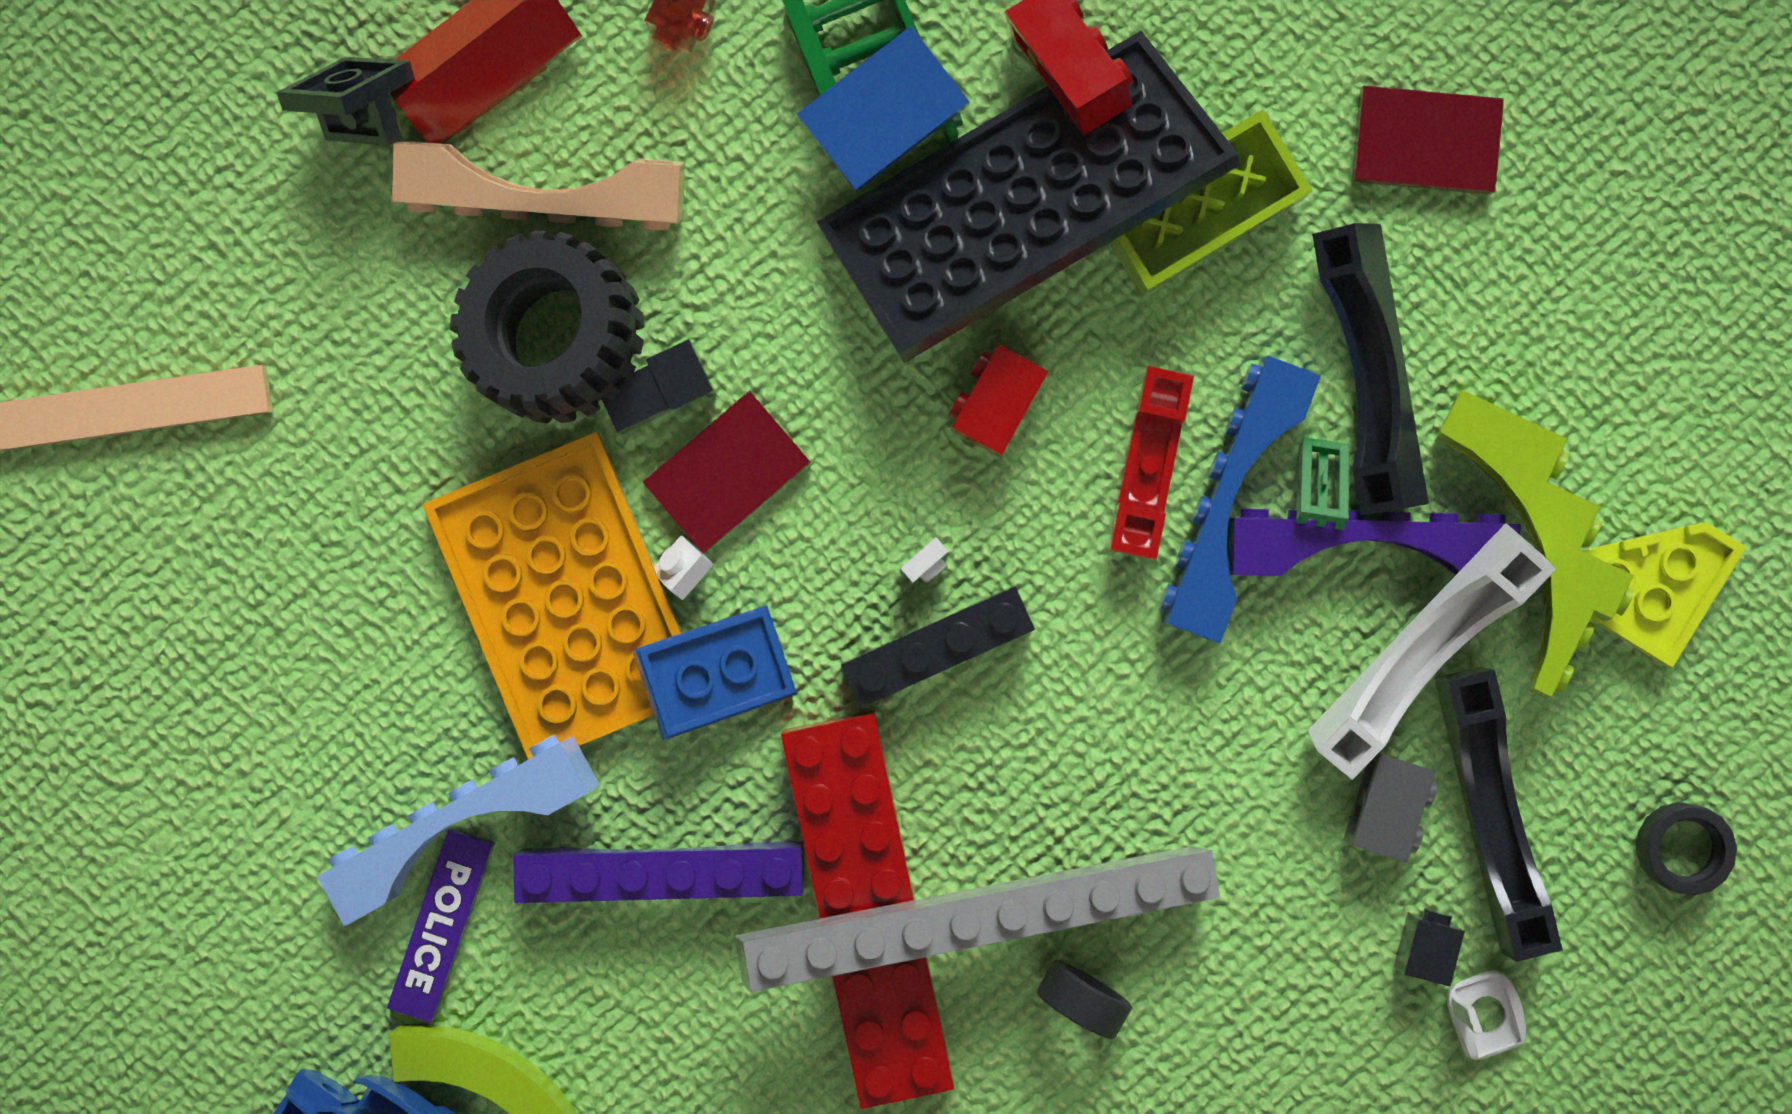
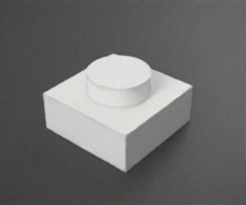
[655,535,714,600]
[900,537,949,583]

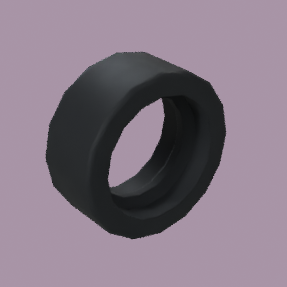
[1636,802,1737,896]
[1037,960,1132,1039]

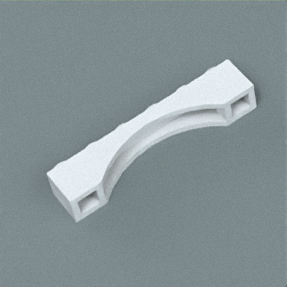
[1308,523,1556,780]

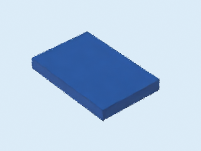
[797,26,970,192]
[632,605,797,741]

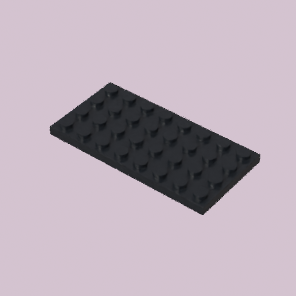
[817,31,1241,363]

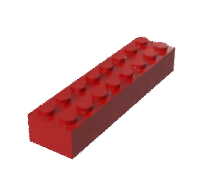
[781,710,955,1109]

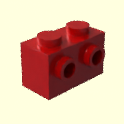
[948,344,1049,457]

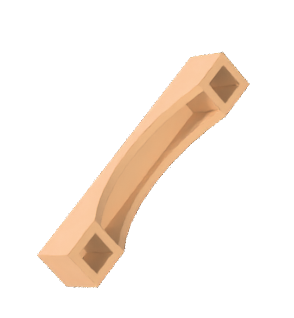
[392,141,685,230]

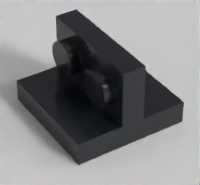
[276,57,415,146]

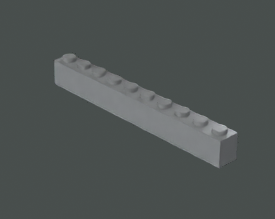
[735,846,1220,992]

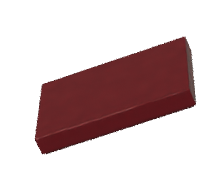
[1352,85,1504,195]
[642,390,811,554]

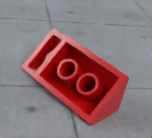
[390,0,583,144]

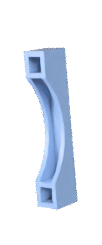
[317,735,600,926]

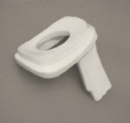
[1447,970,1526,1060]

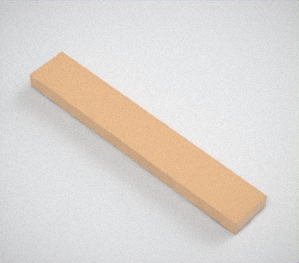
[0,365,273,452]

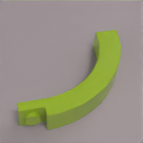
[389,1024,578,1114]

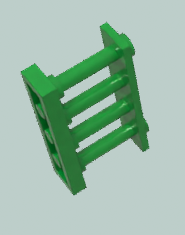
[782,0,963,144]

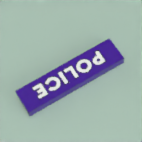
[387,828,495,1023]

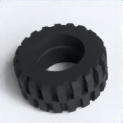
[450,231,645,424]

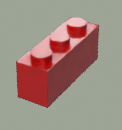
[1004,0,1133,135]

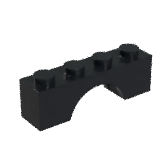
[841,586,1035,708]

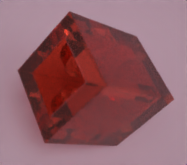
[644,0,716,52]

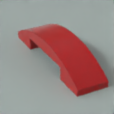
[1109,366,1194,560]

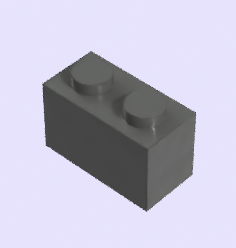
[1343,753,1437,862]

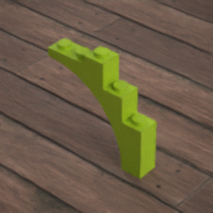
[1436,389,1635,698]

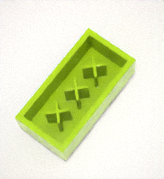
[1109,109,1313,297]

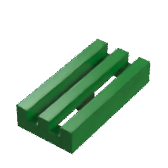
[1296,437,1349,530]

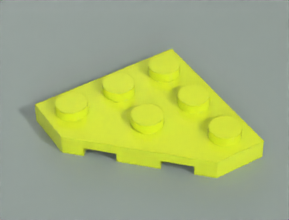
[1581,522,1747,668]

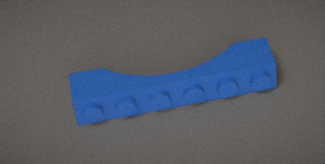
[1158,355,1321,643]

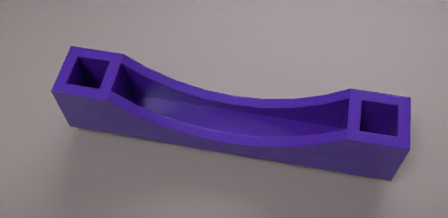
[1227,509,1521,576]
[513,841,804,903]

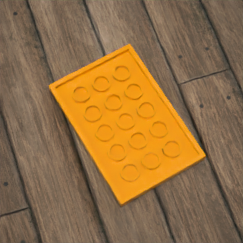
[422,432,682,760]

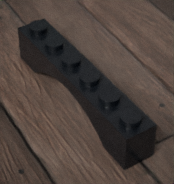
[1312,223,1429,516]
[1434,667,1563,962]

